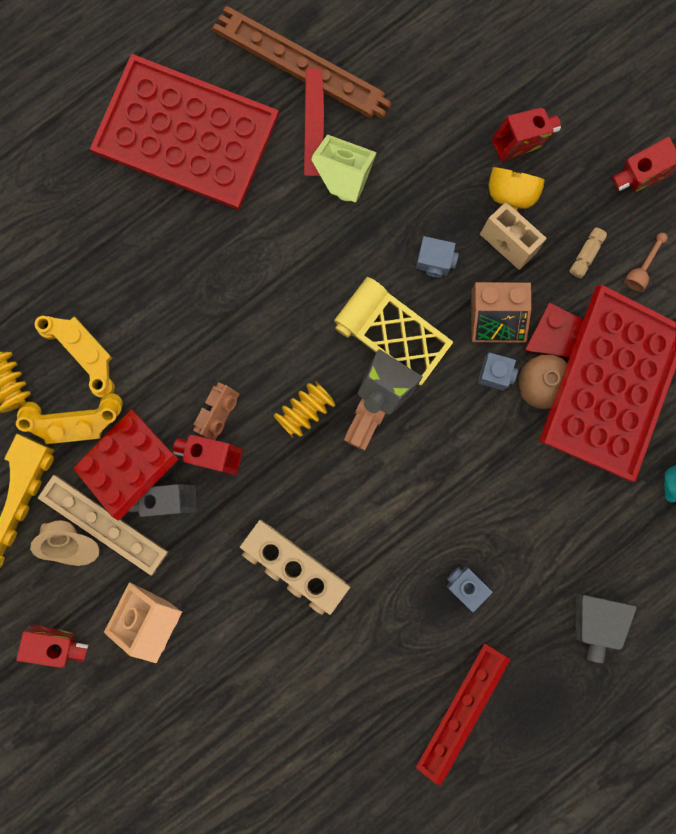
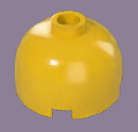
[489,167,545,211]

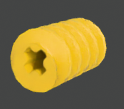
[0,352,31,413]
[274,381,336,439]

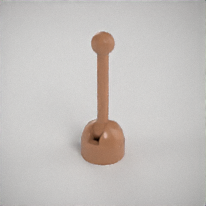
[624,232,668,292]

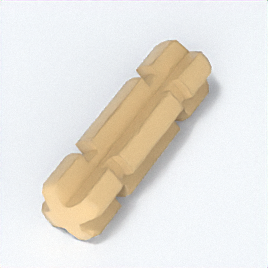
[570,227,607,278]

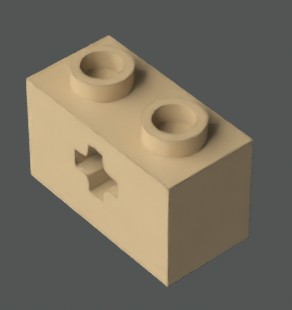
[480,202,547,270]

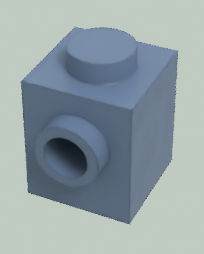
[416,236,459,278]
[477,353,518,391]
[446,567,493,612]

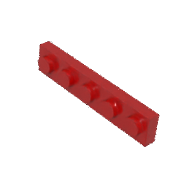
[416,644,511,785]

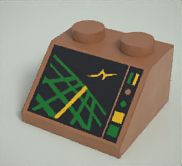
[471,282,531,343]

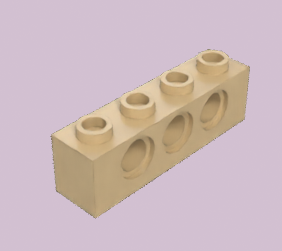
[240,520,350,615]

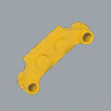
[35,316,115,398]
[16,393,123,444]

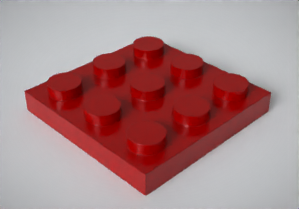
[73,409,179,521]

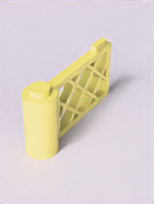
[334,277,453,386]

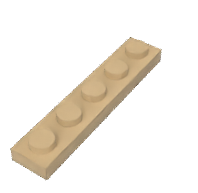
[38,475,169,576]

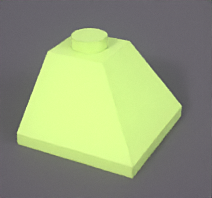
[312,135,377,202]

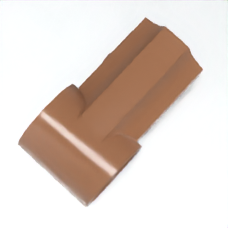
[344,398,385,451]

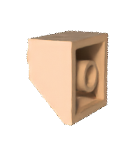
[104,582,182,663]

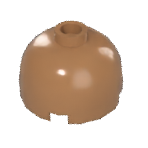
[518,355,567,409]

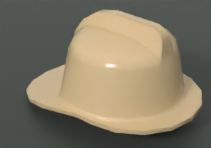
[30,521,100,566]

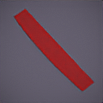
[304,68,324,176]

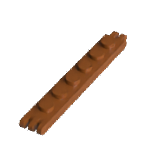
[212,6,392,119]

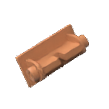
[193,382,239,440]

